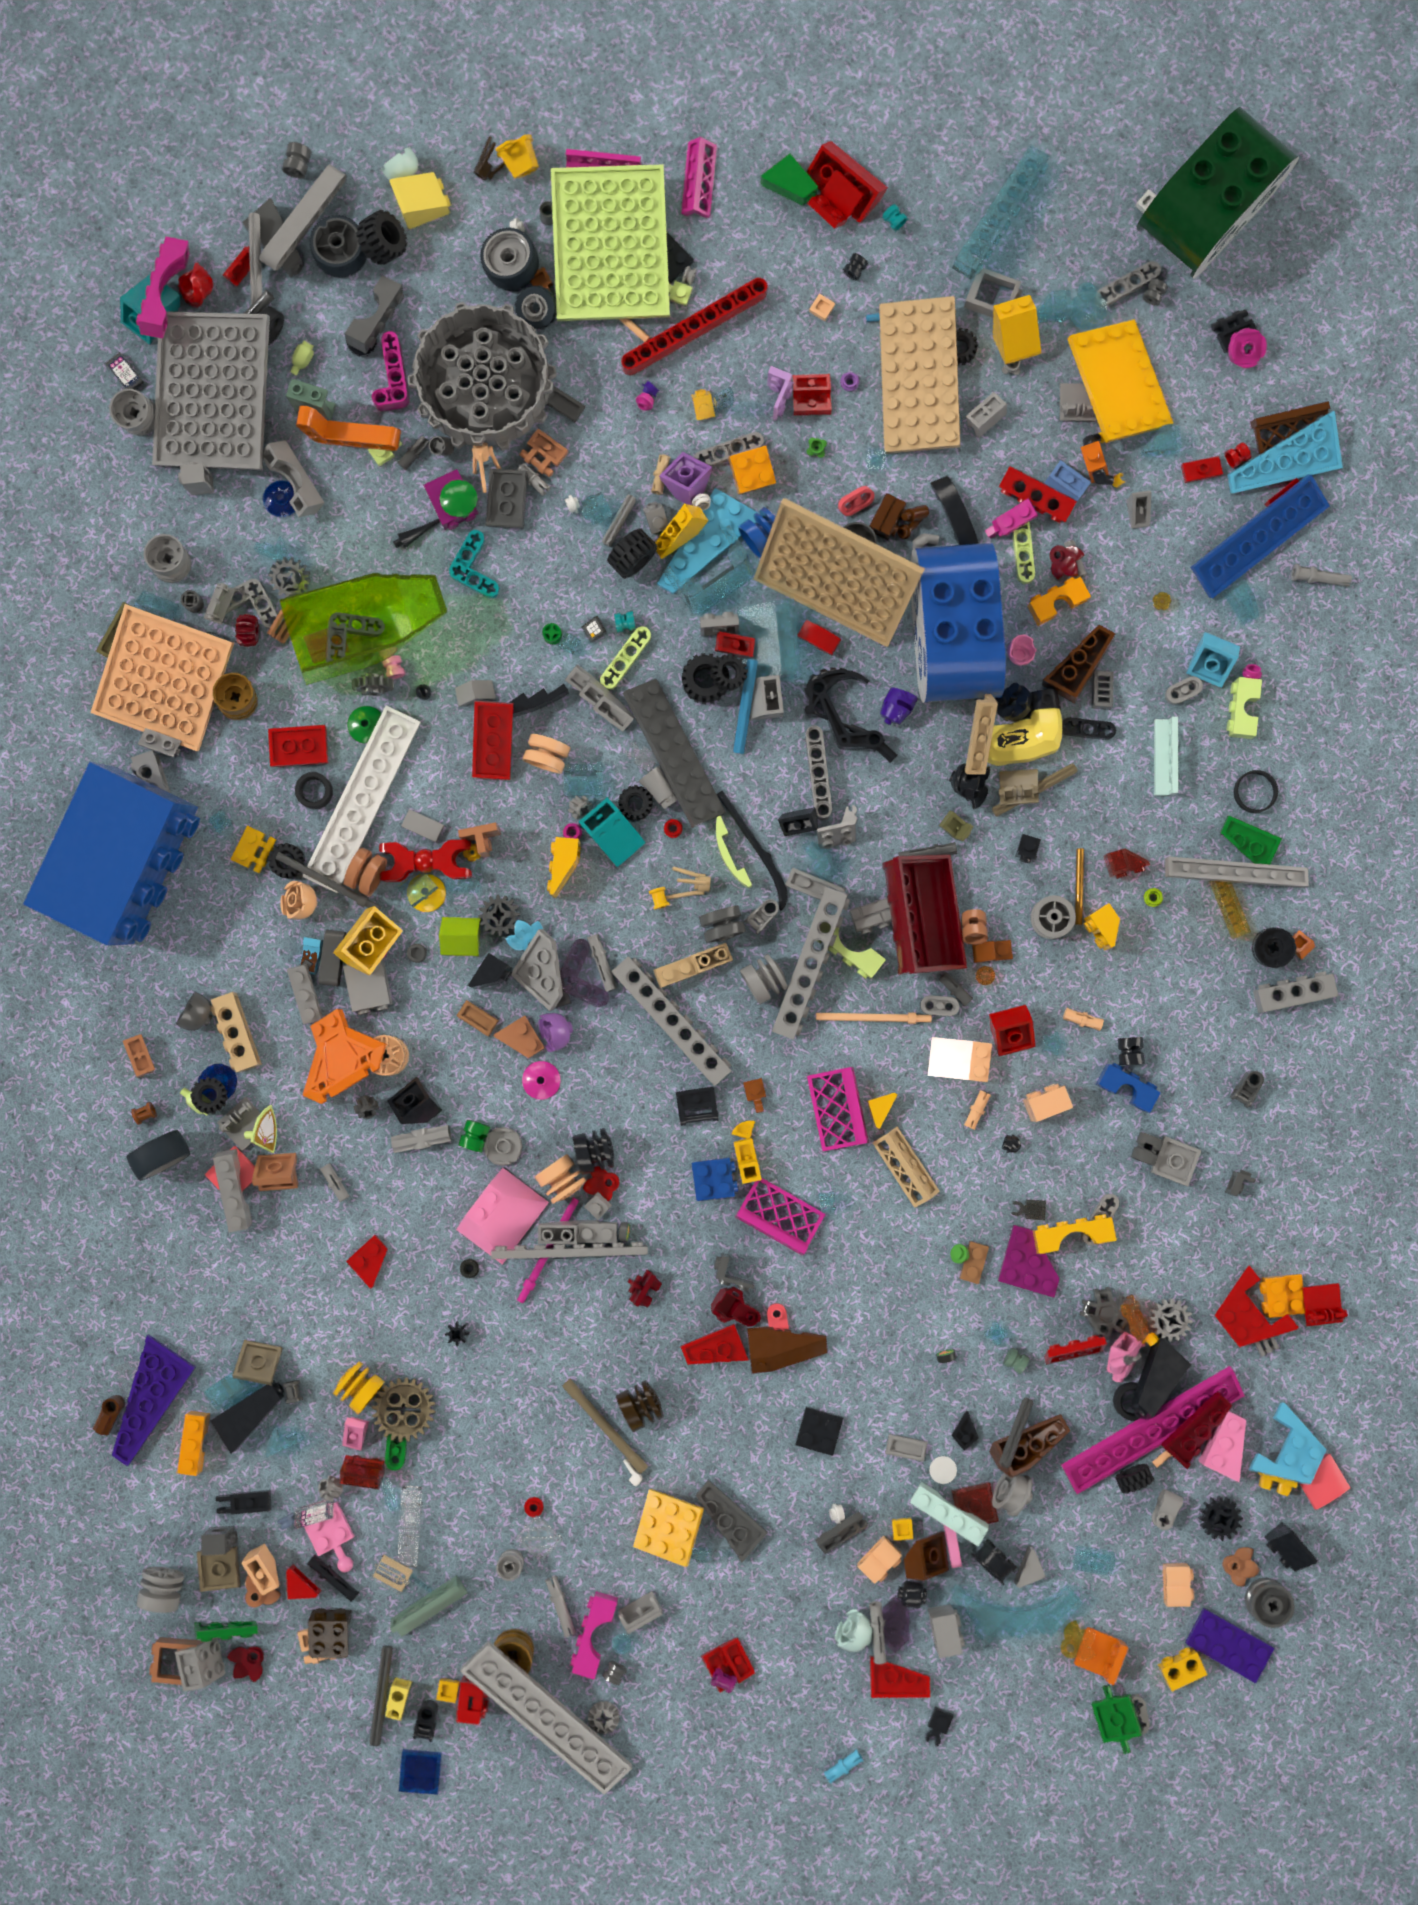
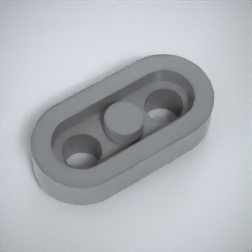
[1165,676,1203,705]
[920,995,959,1016]

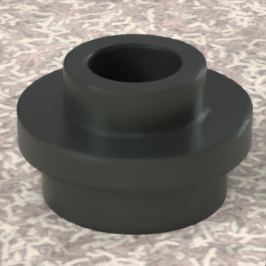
[460,1259,479,1278]

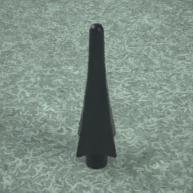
[393,519,440,549]

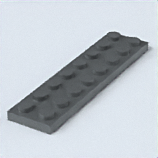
[622,679,726,828]

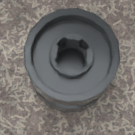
[281,142,312,179]
[1131,1132,1164,1166]

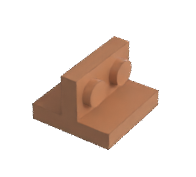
[458,822,501,858]
[252,1153,299,1191]

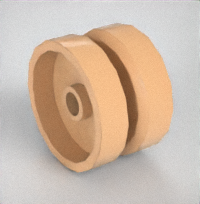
[522,734,571,774]

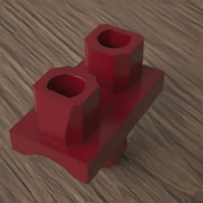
[627,1269,662,1308]

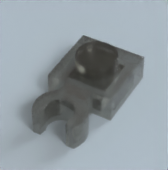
[1011,1199,1046,1220]

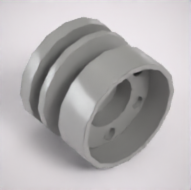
[109,388,155,436]
[143,534,192,583]
[740,954,788,1005]
[136,1567,185,1613]

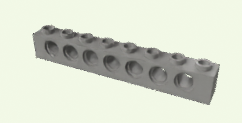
[772,886,850,1040]
[611,956,732,1086]

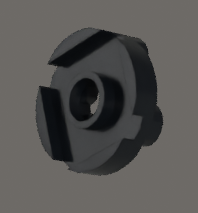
[995,683,1033,722]

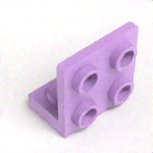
[767,366,794,421]

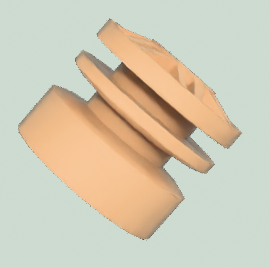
[365,1035,409,1076]
[535,1154,586,1204]

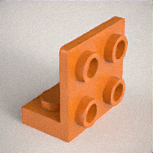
[1074,1627,1129,1685]

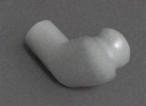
[912,533,939,548]

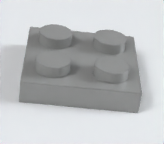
[1150,1136,1202,1187]

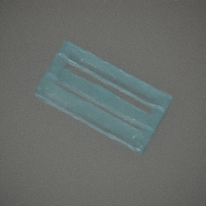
[714,387,734,414]

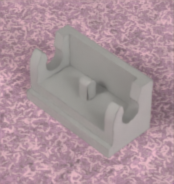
[966,392,1007,438]
[618,1591,663,1634]

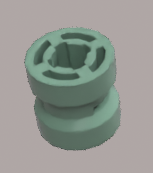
[1003,1347,1030,1374]

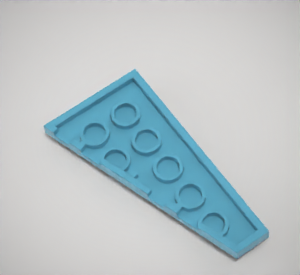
[1228,411,1343,493]
[657,488,759,594]

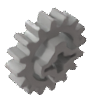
[1148,1298,1193,1342]

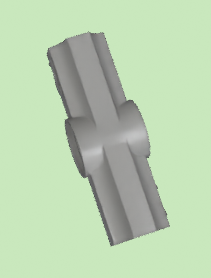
[391,1125,452,1153]

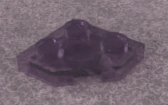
[870,1595,910,1653]

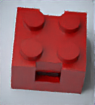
[456,1675,489,1725]

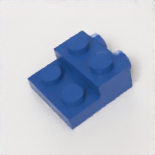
[692,1157,738,1201]

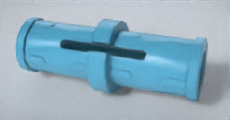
[824,1749,863,1784]

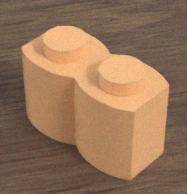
[857,1536,902,1584]
[1163,1563,1194,1607]

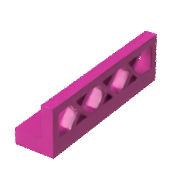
[681,137,717,218]
[566,149,641,168]

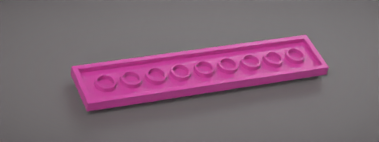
[1061,1366,1245,1494]

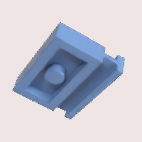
[1044,460,1091,503]

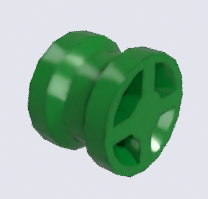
[542,623,562,645]

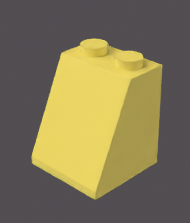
[389,172,451,230]

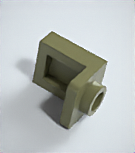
[939,810,974,842]

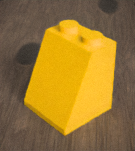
[993,295,1041,365]

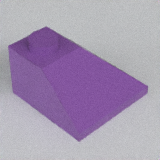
[659,452,712,505]

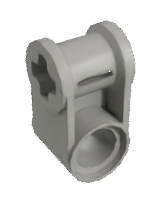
[744,899,779,935]
[1151,1489,1183,1530]

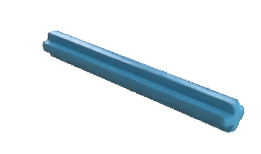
[733,659,758,754]

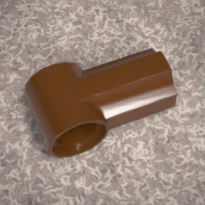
[93,1395,125,1436]

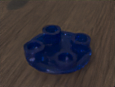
[198,1063,237,1101]

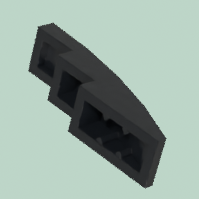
[509,684,569,717]

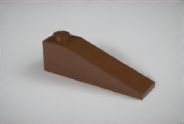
[747,1326,828,1374]
[989,1414,1070,1478]

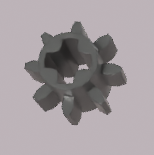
[353,1095,379,1119]

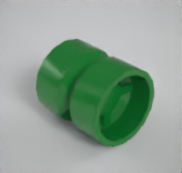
[458,1119,490,1153]

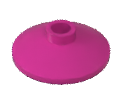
[522,1061,561,1100]

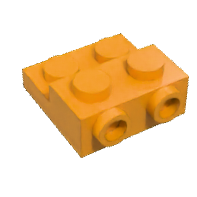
[1259,1274,1305,1318]

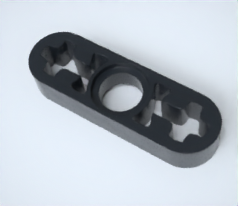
[1062,717,1116,740]

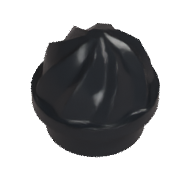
[1002,1134,1021,1153]

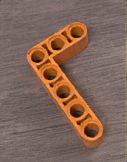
[296,406,401,451]

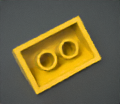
[333,906,403,975]

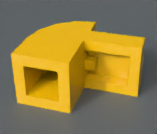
[733,1138,762,1184]

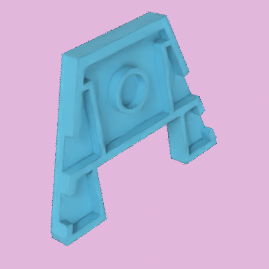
[1248,1402,1326,1485]

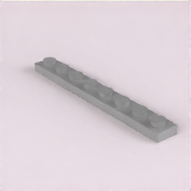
[1165,857,1309,888]
[491,1242,648,1259]

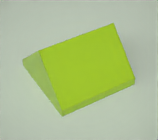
[439,917,481,956]

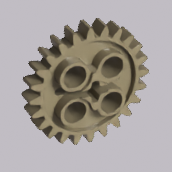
[372,1377,436,1443]

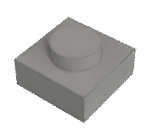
[584,1192,612,1220]

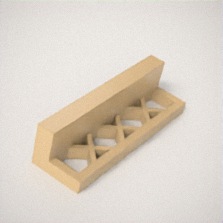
[965,694,998,774]
[872,1126,940,1208]

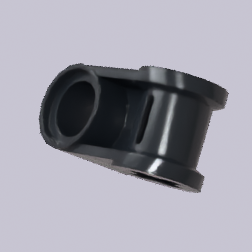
[413,1700,438,1742]

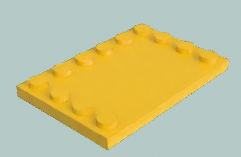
[1067,319,1173,443]

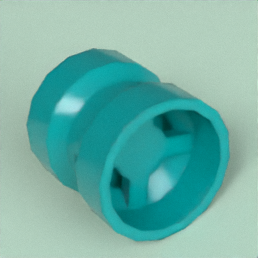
[882,204,908,232]
[614,611,636,633]

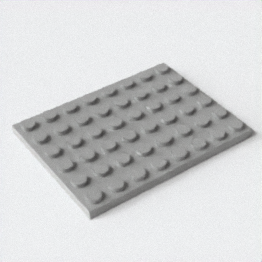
[152,312,270,470]

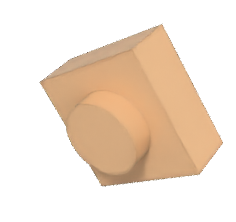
[809,294,835,321]

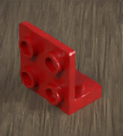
[808,170,864,229]

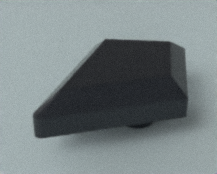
[951,1410,979,1451]

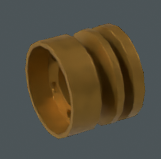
[213,673,258,720]
[494,1629,534,1674]

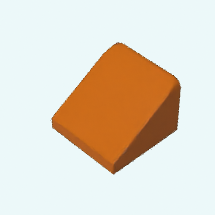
[1293,930,1315,960]

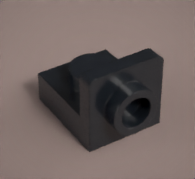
[1016,834,1041,864]

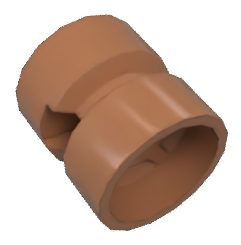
[961,909,988,945]

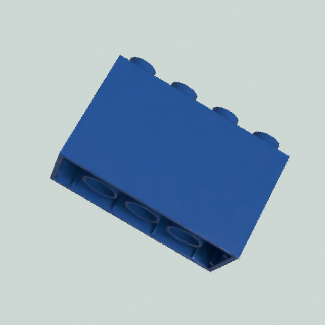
[23,762,200,946]

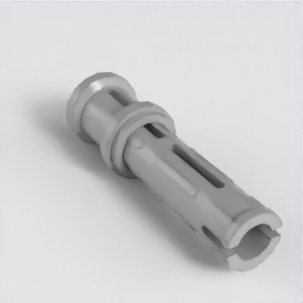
[1291,564,1352,587]

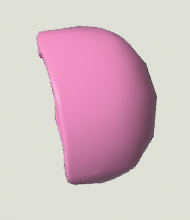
[1007,634,1036,666]

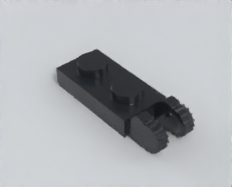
[216,1490,272,1515]

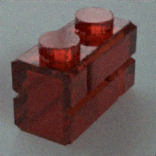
[340,1455,385,1490]

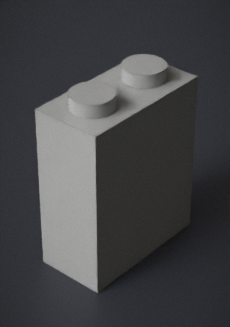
[343,959,393,1015]

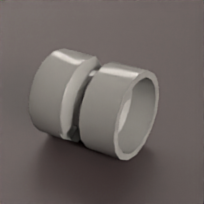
[496,1549,524,1581]

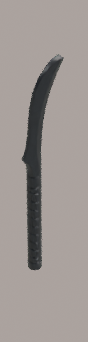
[717,790,788,911]

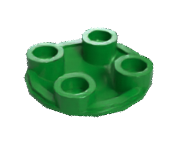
[440,480,478,518]

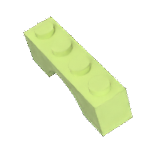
[816,922,886,979]

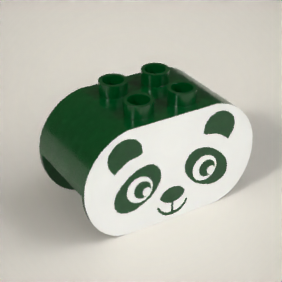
[1136,107,1299,279]

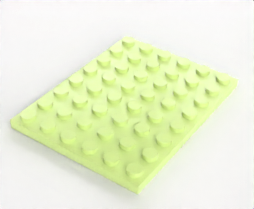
[551,164,670,321]

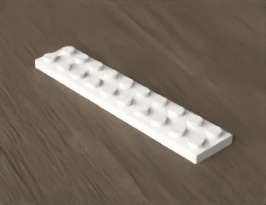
[302,705,421,893]

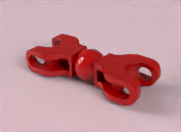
[379,840,472,882]

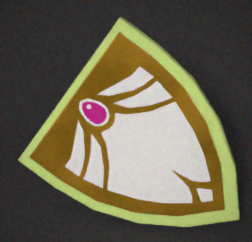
[244,1105,277,1153]

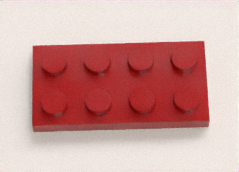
[472,701,514,780]

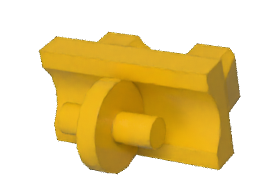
[1258,1472,1298,1497]

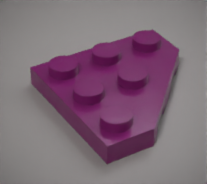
[997,1225,1060,1298]

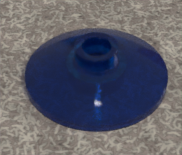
[263,480,295,517]

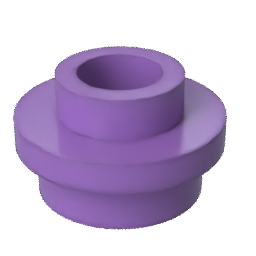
[840,372,859,391]

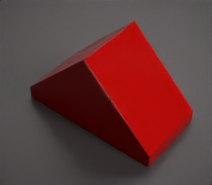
[286,1564,322,1600]

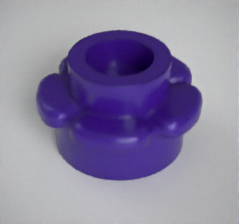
[642,381,659,397]

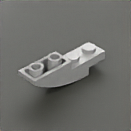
[538,1220,617,1244]

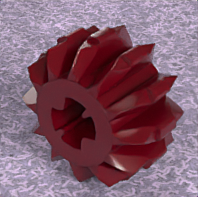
[235,614,260,647]

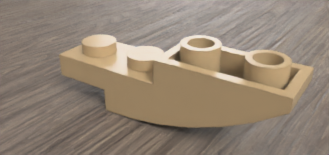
[653,943,733,988]

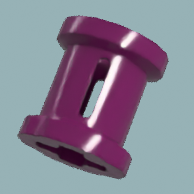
[711,1668,737,1694]

